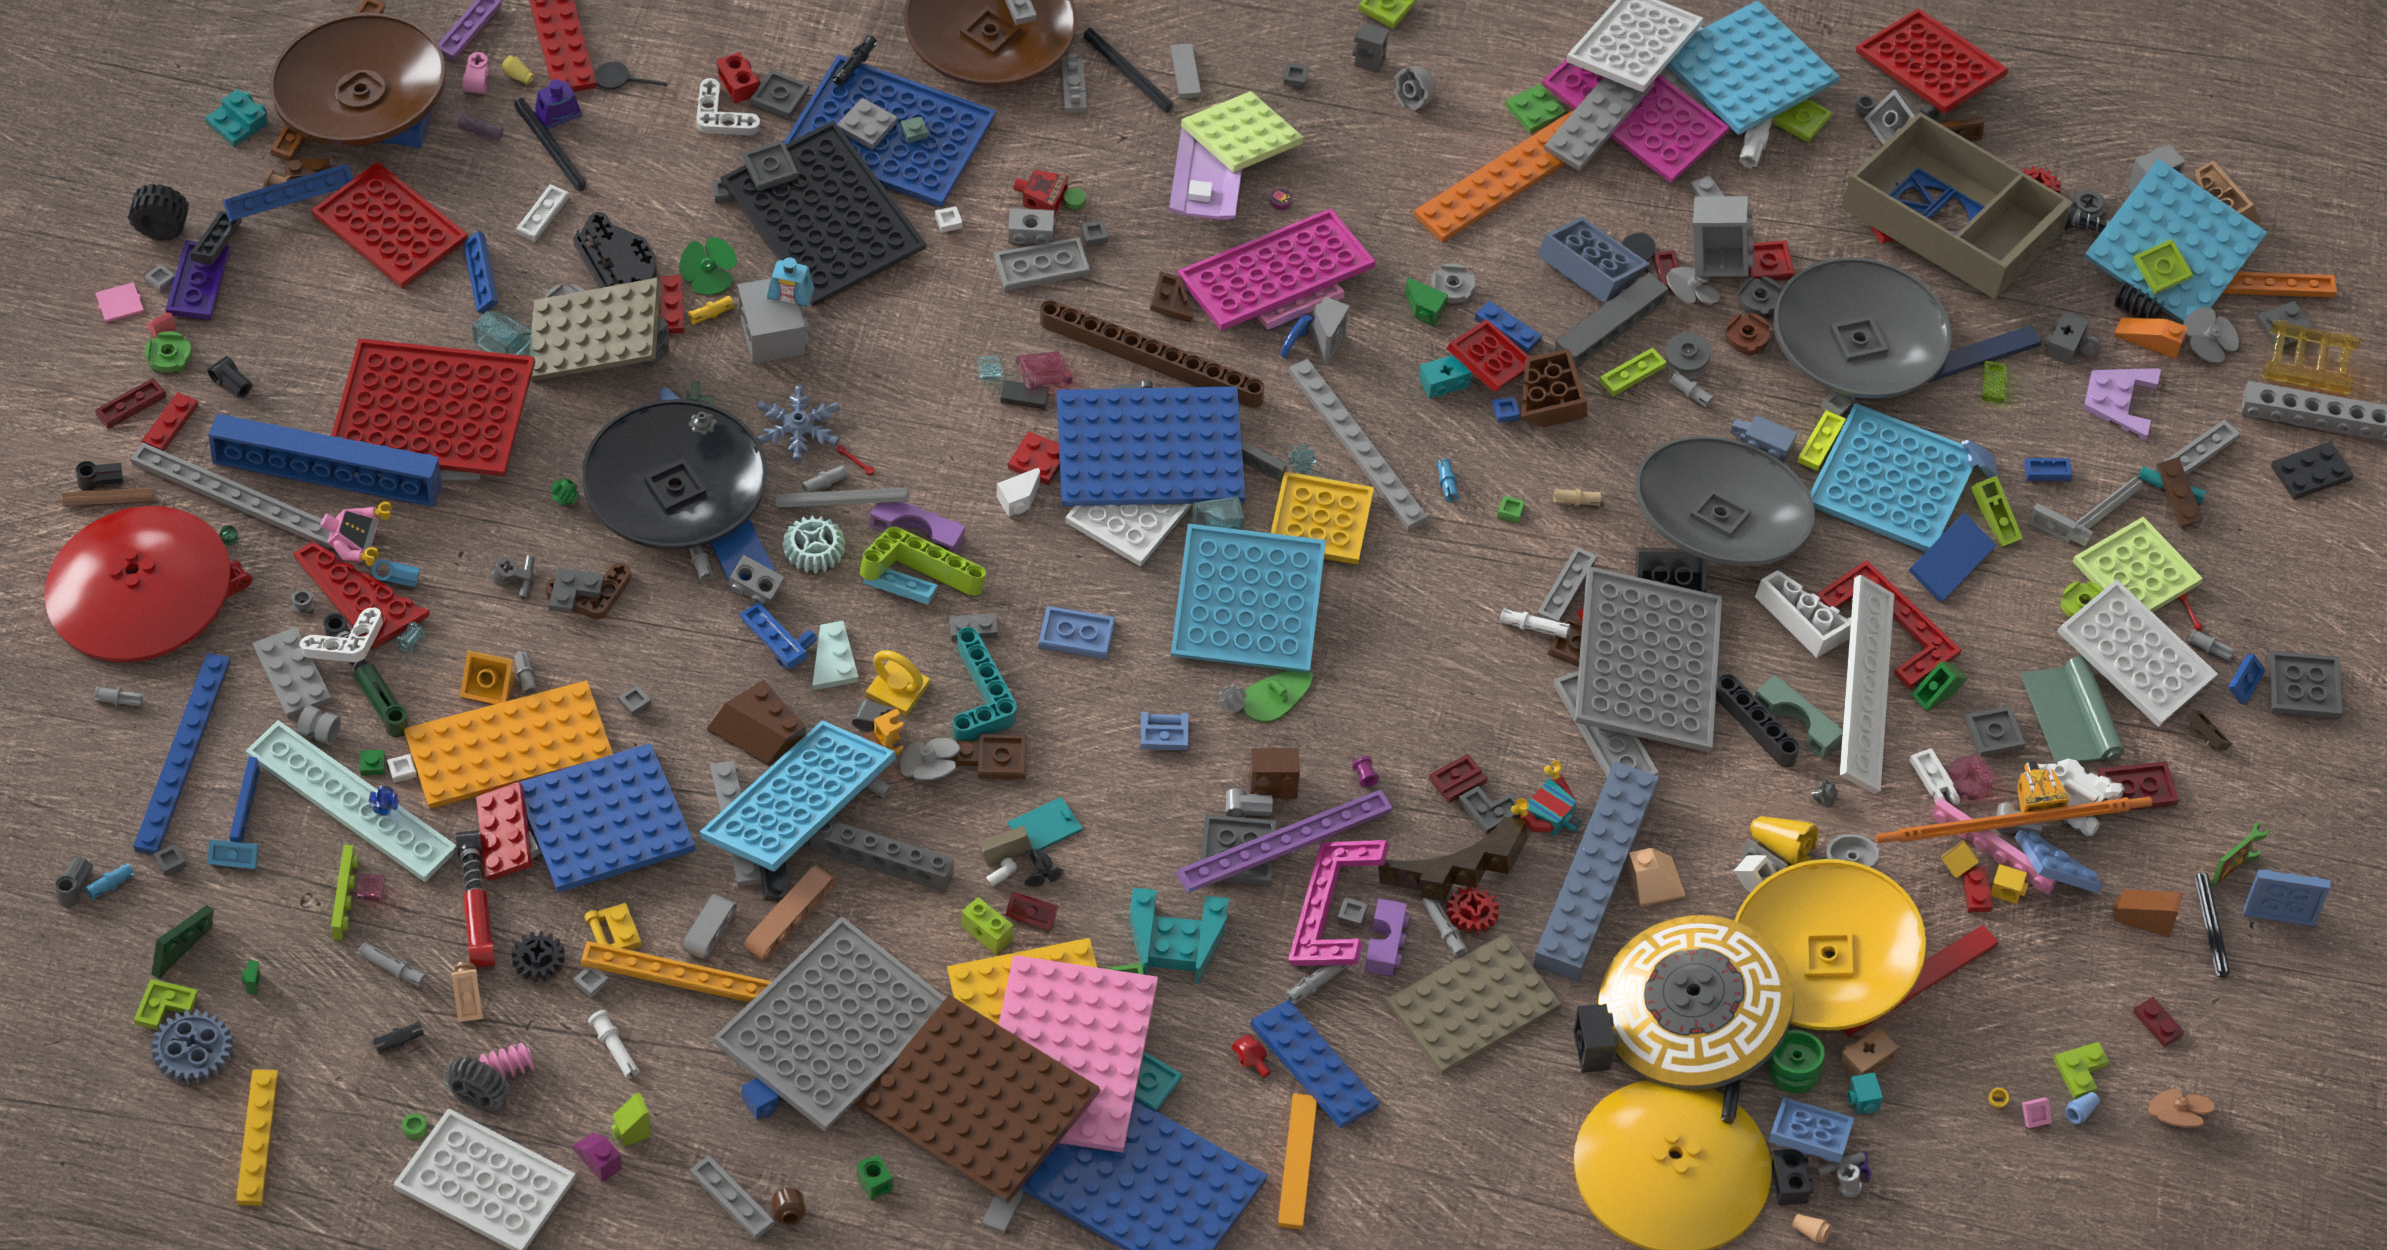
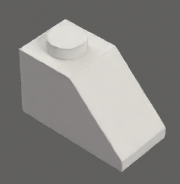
[997,468,1040,517]
[1734,855,1776,893]

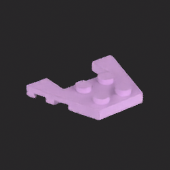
[2083,368,2161,441]

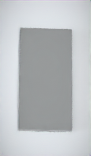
[994,237,1091,291]

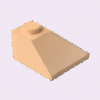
[1626,848,1686,907]

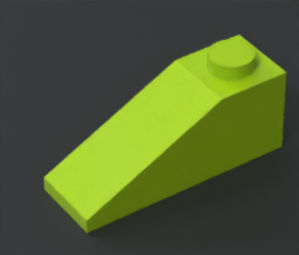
[1971,476,2023,547]

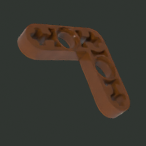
[546,562,631,620]

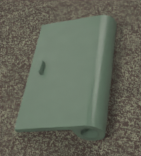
[2021,656,2125,765]

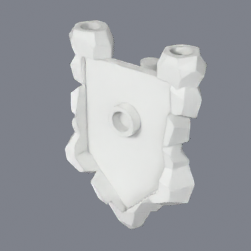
[2038,759,2125,836]

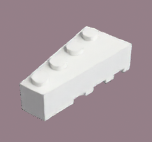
[1755,570,1851,658]

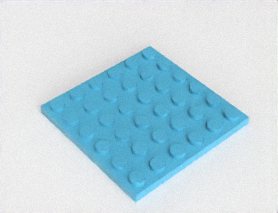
[1667,0,1840,135]
[2084,159,2267,324]
[1810,403,1976,552]
[1171,524,1326,673]

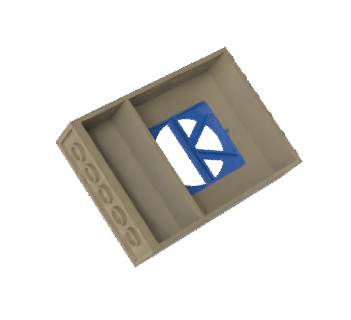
[1841,112,2073,299]

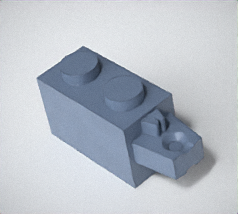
[1730,415,1797,463]

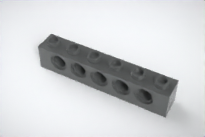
[810,820,954,892]

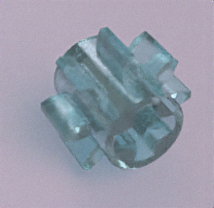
[1287,444,1316,472]

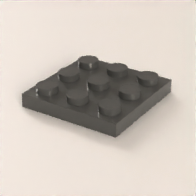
[2268,651,2343,719]
[1201,814,1276,886]

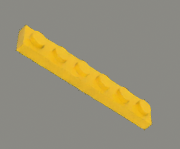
[236,1070,278,1206]

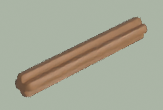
[61,488,154,506]

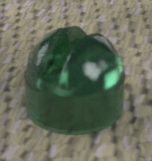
[219,525,238,546]

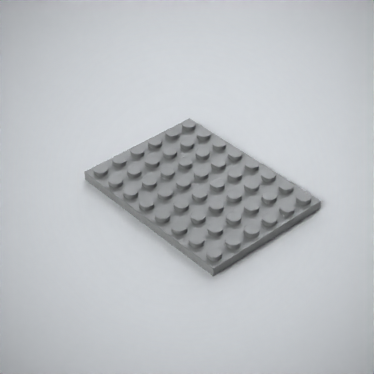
[1574,566,1722,753]
[713,916,946,1132]

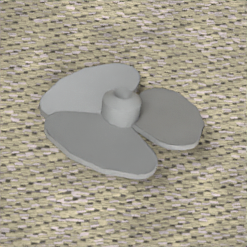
[1666,267,1720,305]
[2183,307,2239,363]
[899,738,960,781]

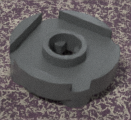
[1738,277,1781,319]

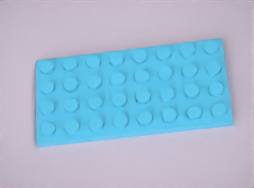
[700,720,896,871]

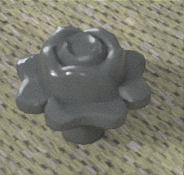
[689,412,717,435]
[1812,779,1838,808]

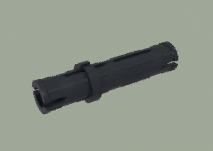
[832,35,878,87]

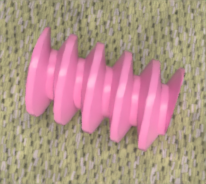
[479,1043,535,1078]

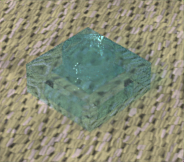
[977,355,1002,380]

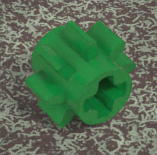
[550,478,580,506]

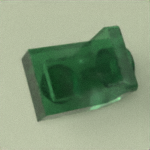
[686,381,715,405]

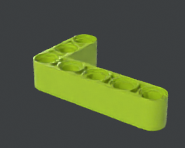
[860,527,986,596]

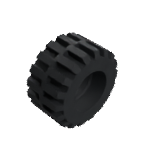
[128,184,189,240]

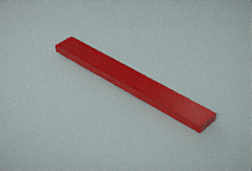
[1842,925,1999,1037]

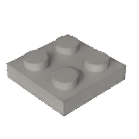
[837,98,898,150]

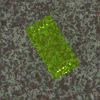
[1981,361,2007,403]

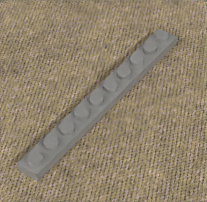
[1288,359,1428,531]
[130,443,332,550]

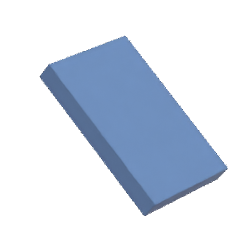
[1038,606,1116,659]

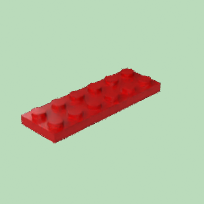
[529,0,597,92]

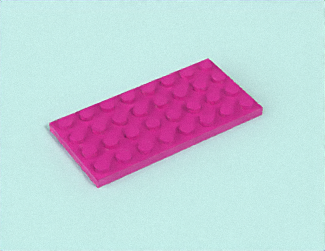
[1542,59,1729,184]
[1177,208,1375,331]

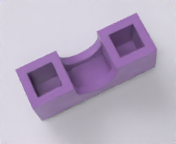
[1364,899,1410,977]

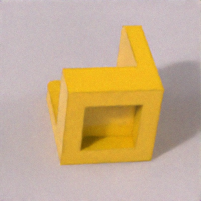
[1941,840,1979,878]

